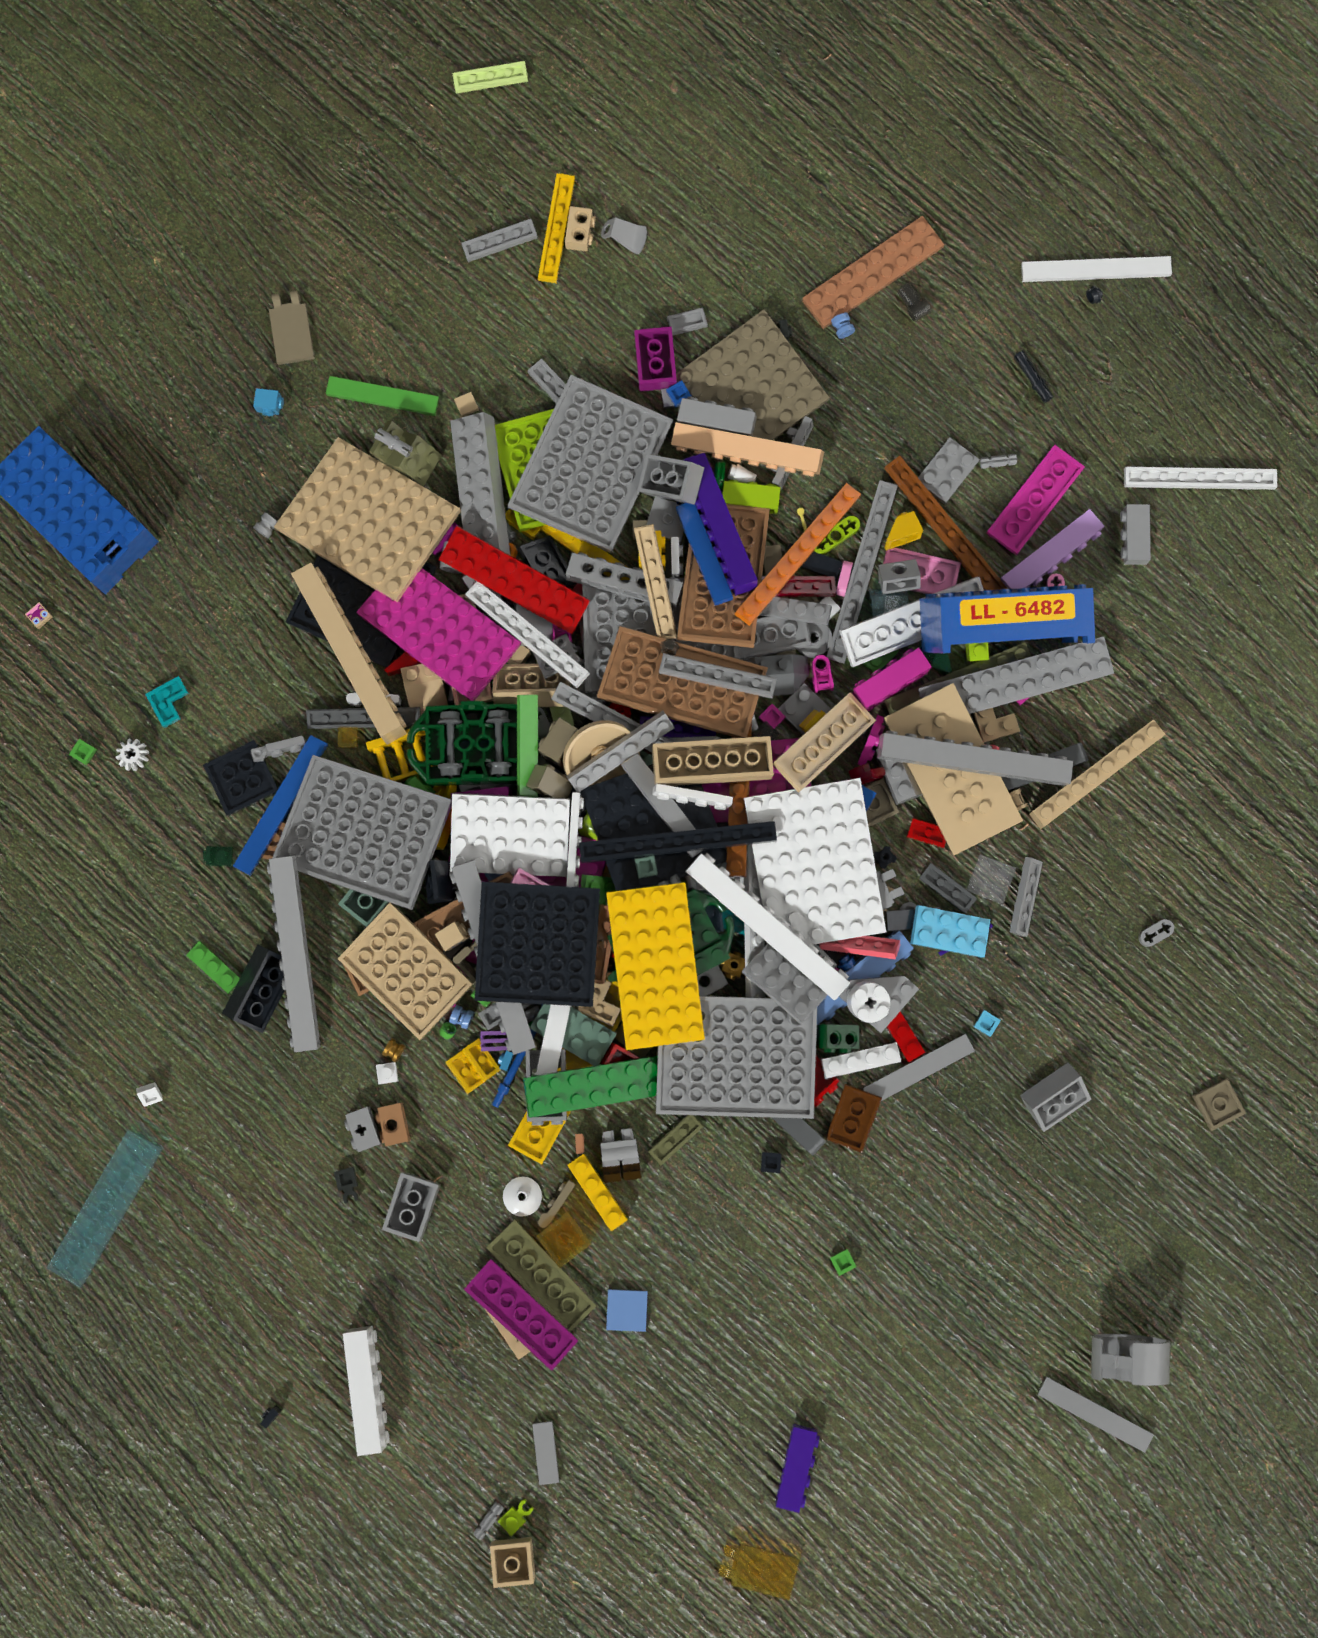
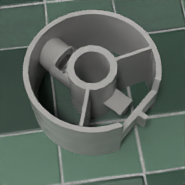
[1091,1334,1170,1386]

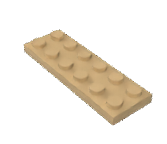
[773,692,876,793]

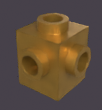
[719,951,745,980]

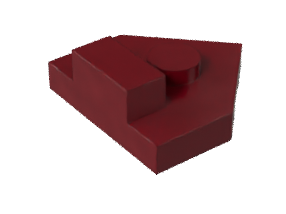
[848,764,886,785]

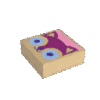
[25,602,53,629]

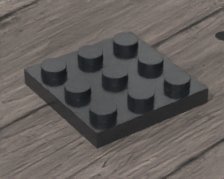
[203,740,278,817]

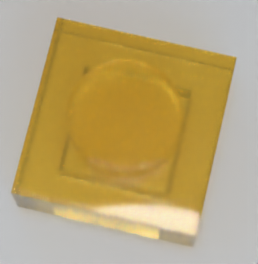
[338,728,358,748]

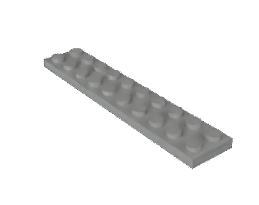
[918,637,1114,714]

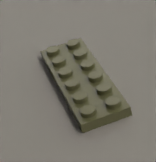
[486,1220,597,1332]

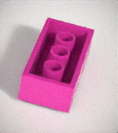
[852,648,932,712]

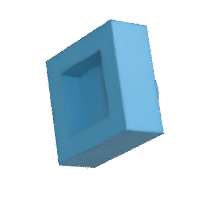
[498,1050,514,1071]

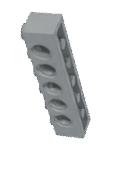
[566,553,683,610]

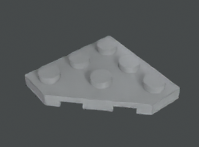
[839,976,919,1033]

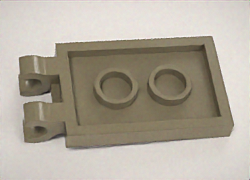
[269,291,315,365]

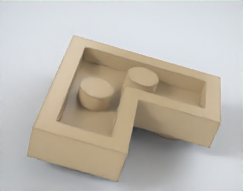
[973,708,1020,743]
[577,980,621,1027]

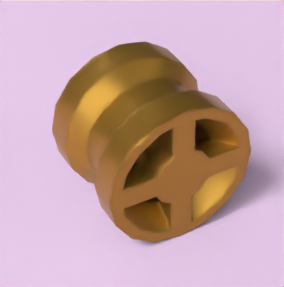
[382,1038,406,1063]

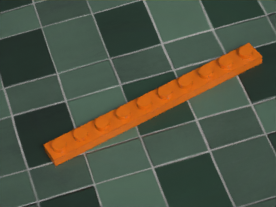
[735,483,861,626]

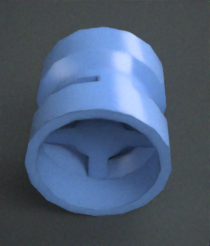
[831,313,855,339]
[449,1005,475,1029]

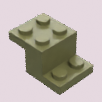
[369,420,442,486]

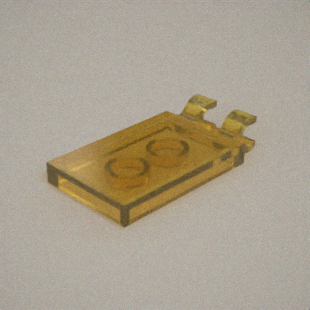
[718,1543,799,1600]

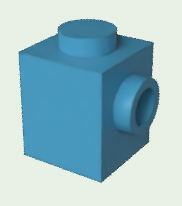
[253,388,284,416]

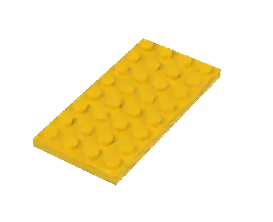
[606,882,705,1050]

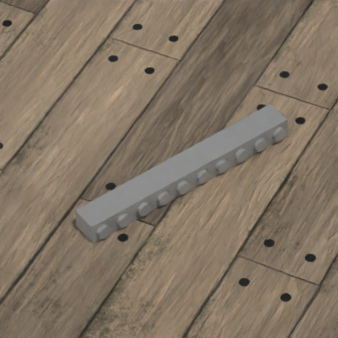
[877,731,1073,786]
[267,855,321,1052]
[449,860,535,1055]

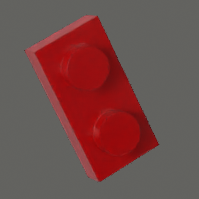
[907,818,946,848]

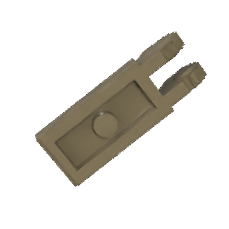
[538,1179,576,1228]

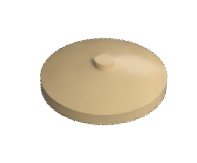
[563,720,640,787]

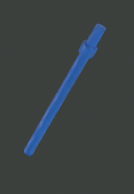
[492,1004,543,1108]

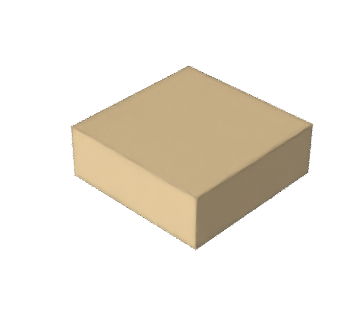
[454,392,479,417]

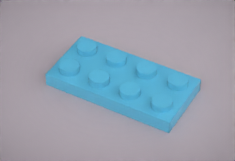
[910,905,990,958]

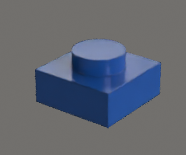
[666,380,692,408]

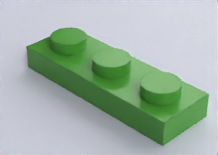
[186,941,240,994]

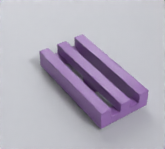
[480,1031,508,1051]

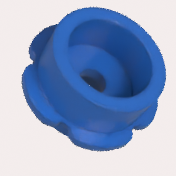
[838,954,856,972]

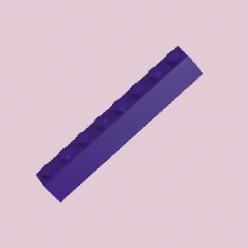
[683,453,758,596]

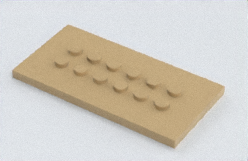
[884,683,1023,856]

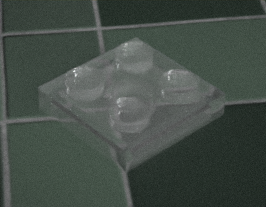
[966,855,1016,904]

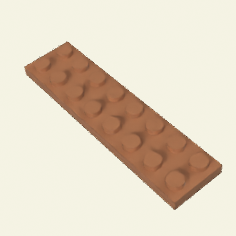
[802,216,944,329]

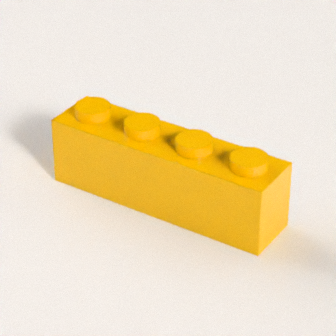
[567,1153,628,1231]

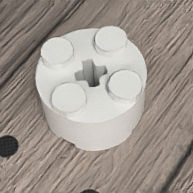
[847,981,890,1023]

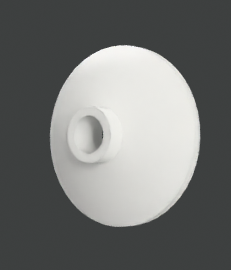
[503,1177,542,1216]

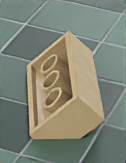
[492,664,571,707]

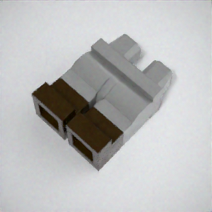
[601,1128,642,1183]

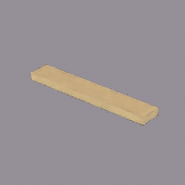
[634,524,677,640]

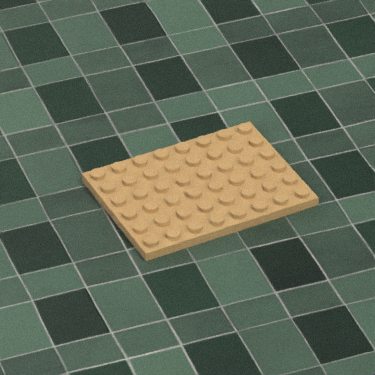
[274,437,461,602]

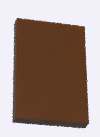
[825,1084,882,1153]

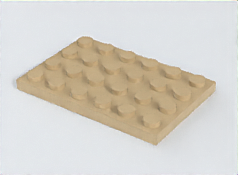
[338,903,474,1040]

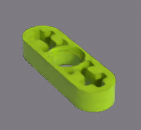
[814,516,860,555]

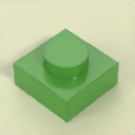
[69,739,97,765]
[829,1249,856,1276]

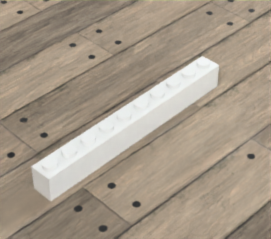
[686,853,850,1001]

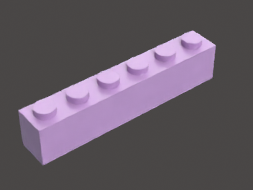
[1001,509,1104,589]

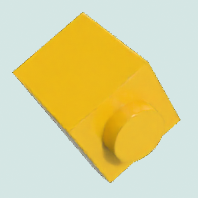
[884,511,923,551]

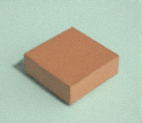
[575,1133,585,1154]

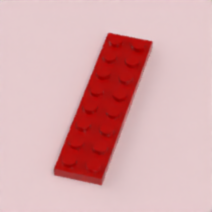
[439,526,591,634]

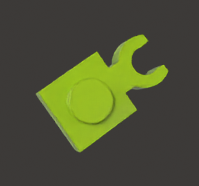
[497,1499,534,1536]

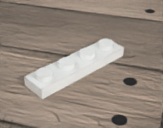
[652,784,733,810]
[821,1042,901,1079]

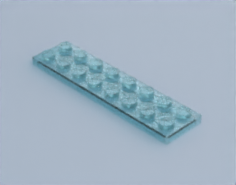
[47,1130,163,1288]

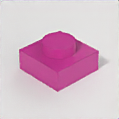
[759,704,786,731]

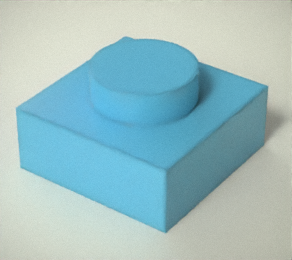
[973,1010,1001,1037]

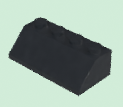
[222,944,285,1033]

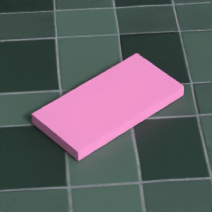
[878,547,961,594]

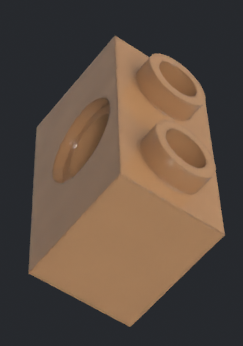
[376,1103,411,1147]

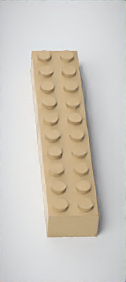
[291,563,407,745]

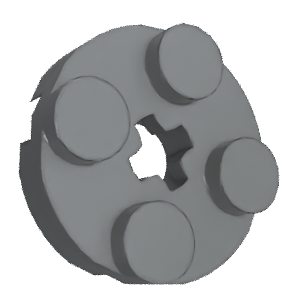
[797,622,832,658]

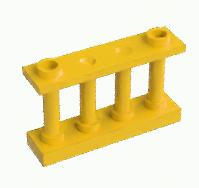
[366,729,426,783]

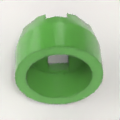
[439,1022,457,1039]

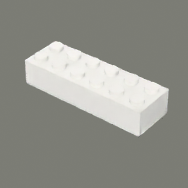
[343,1326,389,1456]

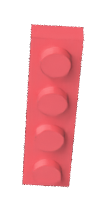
[819,936,900,959]

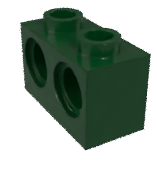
[816,1024,859,1053]

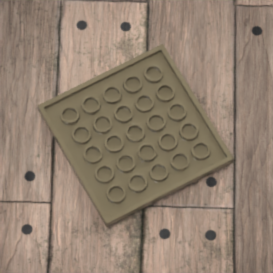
[676,310,830,465]

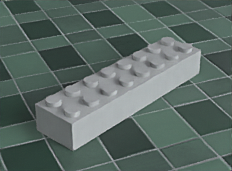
[450,412,510,555]

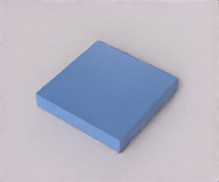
[606,1289,648,1332]

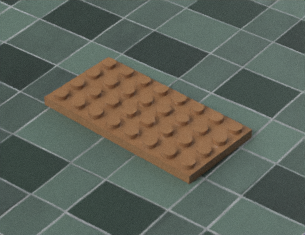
[677,504,770,648]
[597,626,768,738]

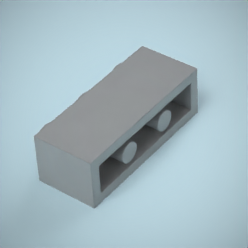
[1120,504,1151,565]

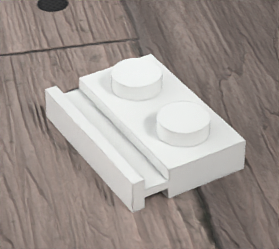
[671,537,683,578]

